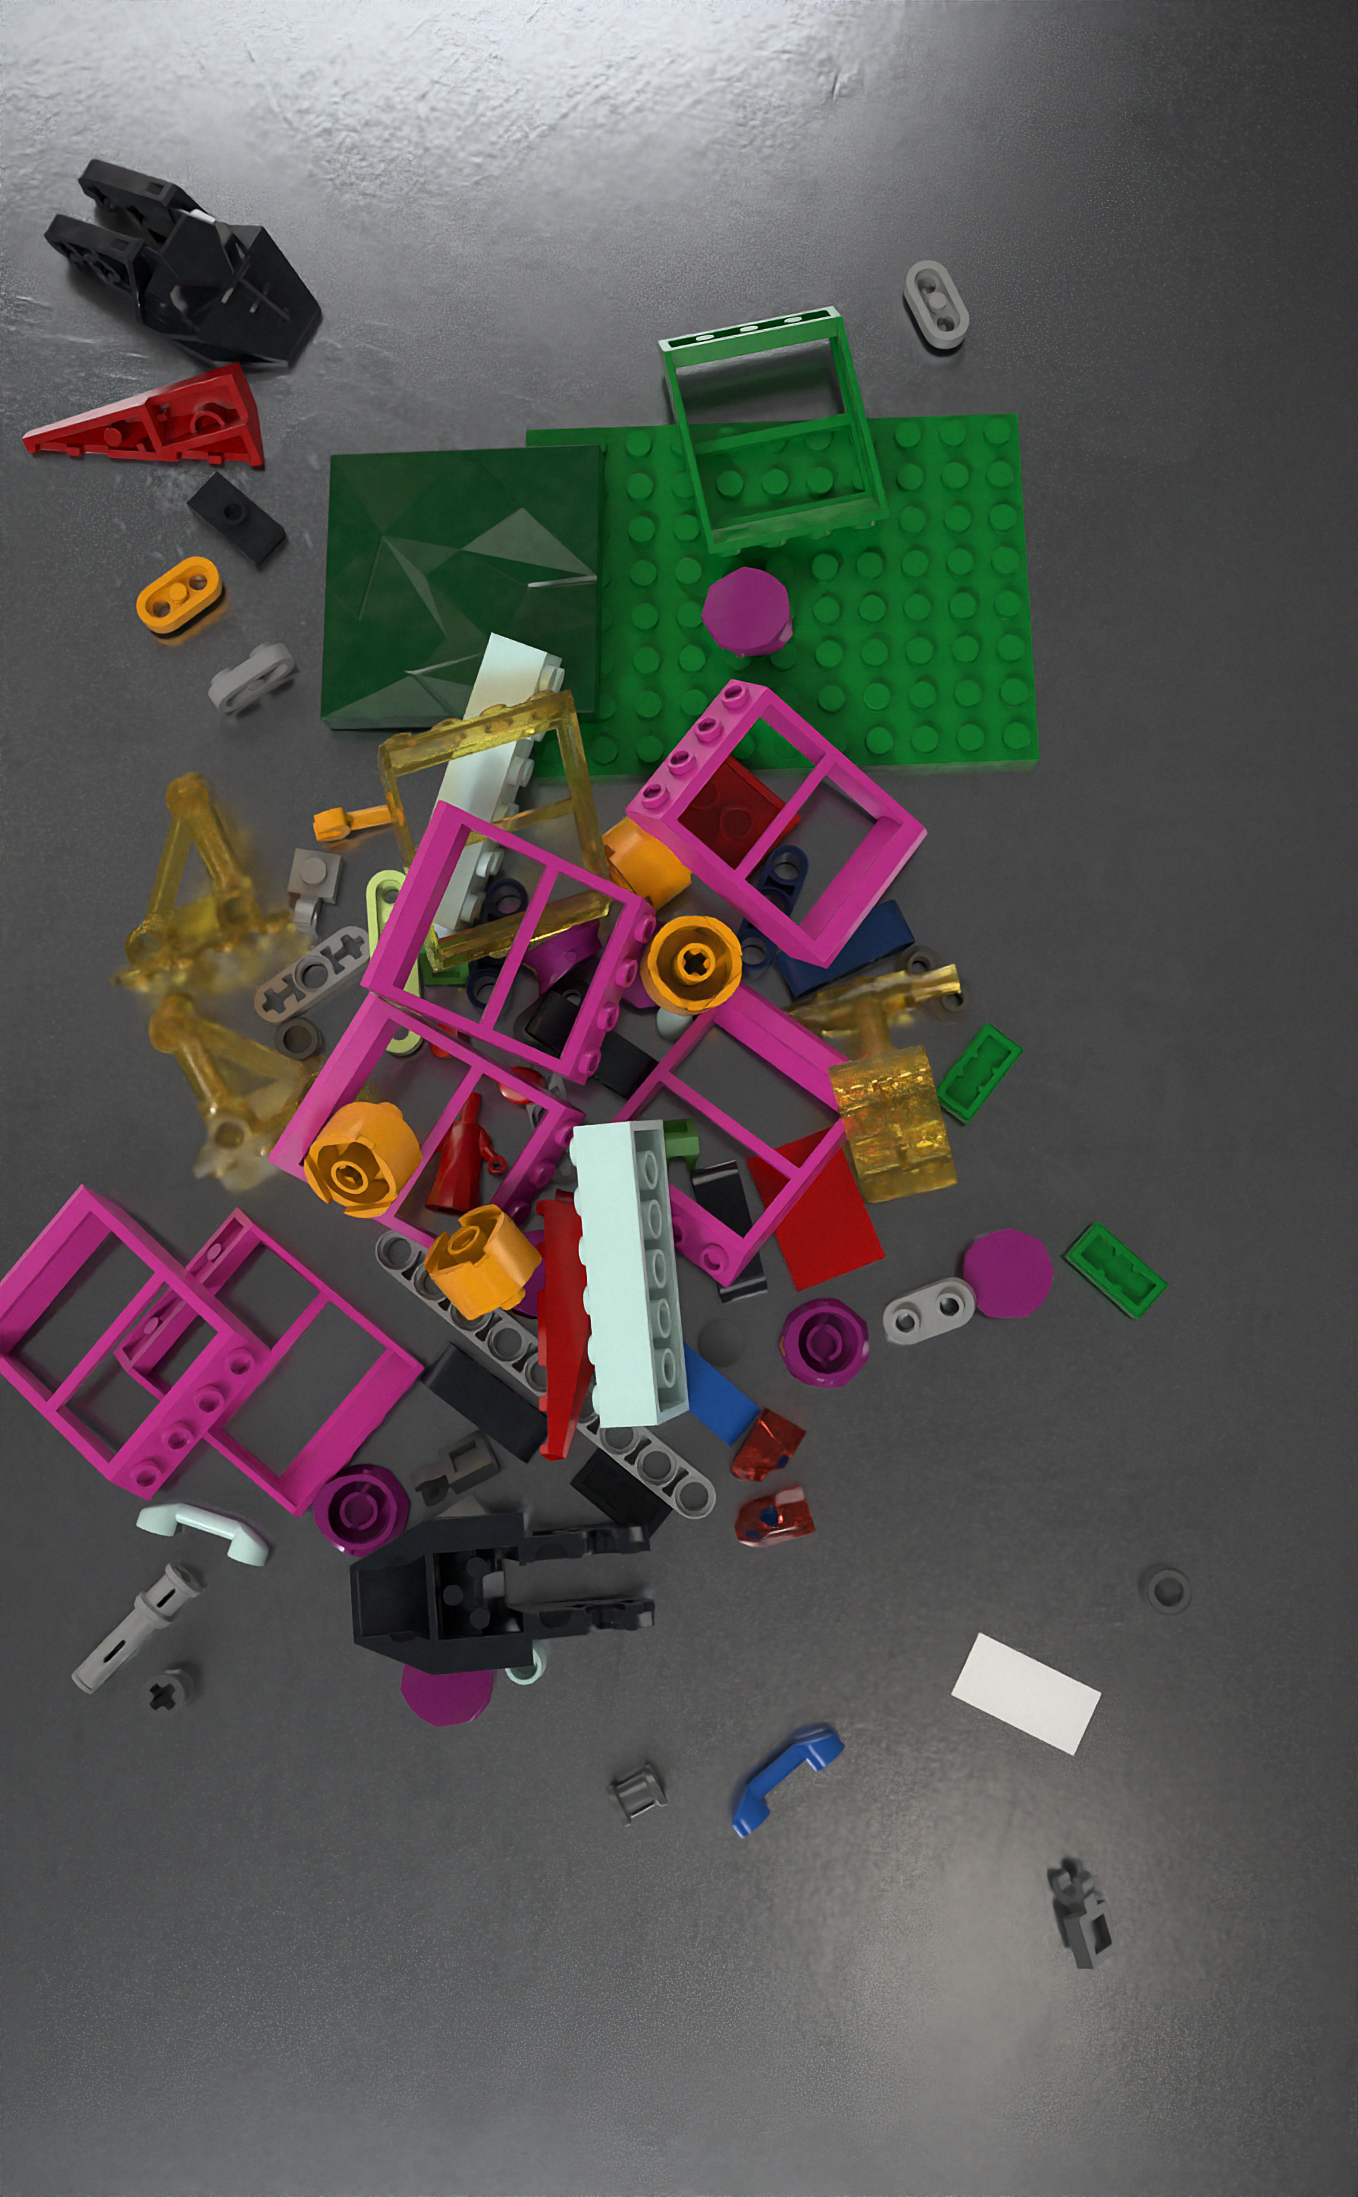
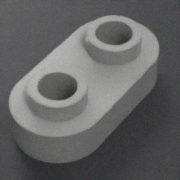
[904,260,969,349]
[208,642,295,713]
[883,1277,977,1344]

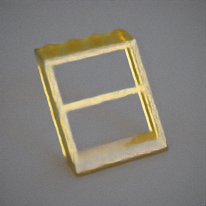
[377,689,615,974]

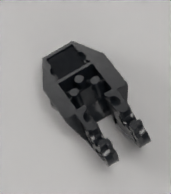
[44,159,322,367]
[349,1512,655,1675]

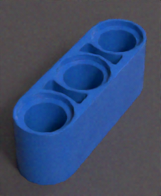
[683,1341,762,1447]

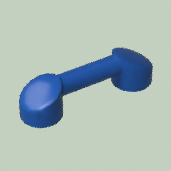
[731,1732,845,1838]

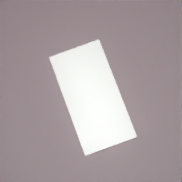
[951,1632,1102,1756]

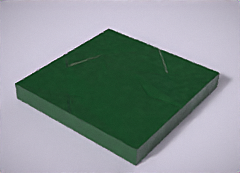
[320,444,605,729]

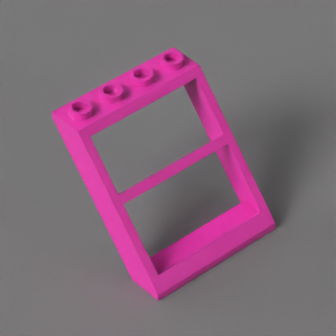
[625,679,928,969]
[360,800,657,1086]
[610,980,883,1288]
[267,992,587,1249]
[0,1184,272,1501]
[113,1207,425,1518]

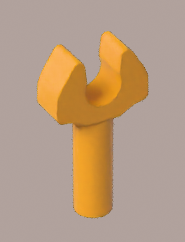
[313,803,401,841]

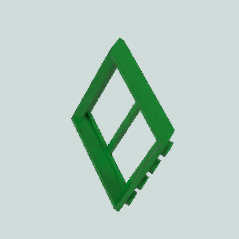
[658,306,889,557]

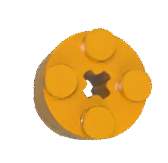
[589,816,693,911]
[639,915,743,1017]
[304,1102,423,1218]
[423,1204,542,1321]

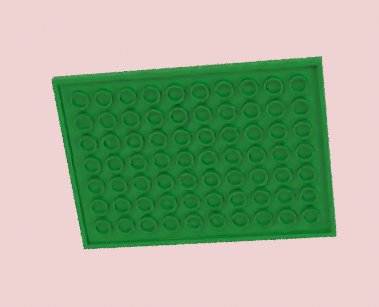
[525,413,1040,783]

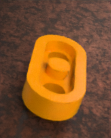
[136,556,223,633]

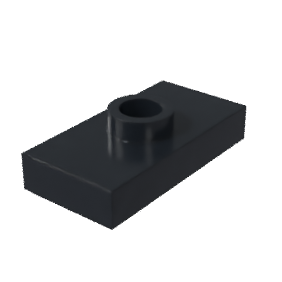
[186,472,286,566]
[570,1447,673,1539]

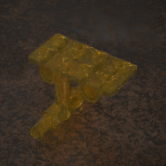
[108,772,295,990]
[779,963,962,1204]
[148,991,372,1179]

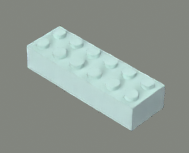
[429,633,565,930]
[570,1119,689,1428]

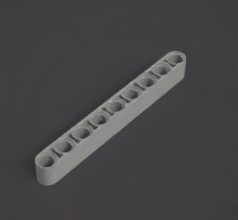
[375,1230,716,1519]

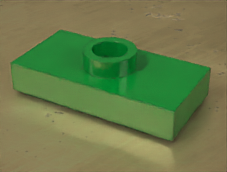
[929,1022,1024,1125]
[1064,1221,1169,1320]

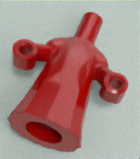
[419,1092,507,1217]

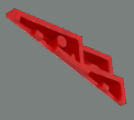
[22,361,265,466]
[536,1199,595,1461]

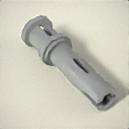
[71,1561,202,1694]

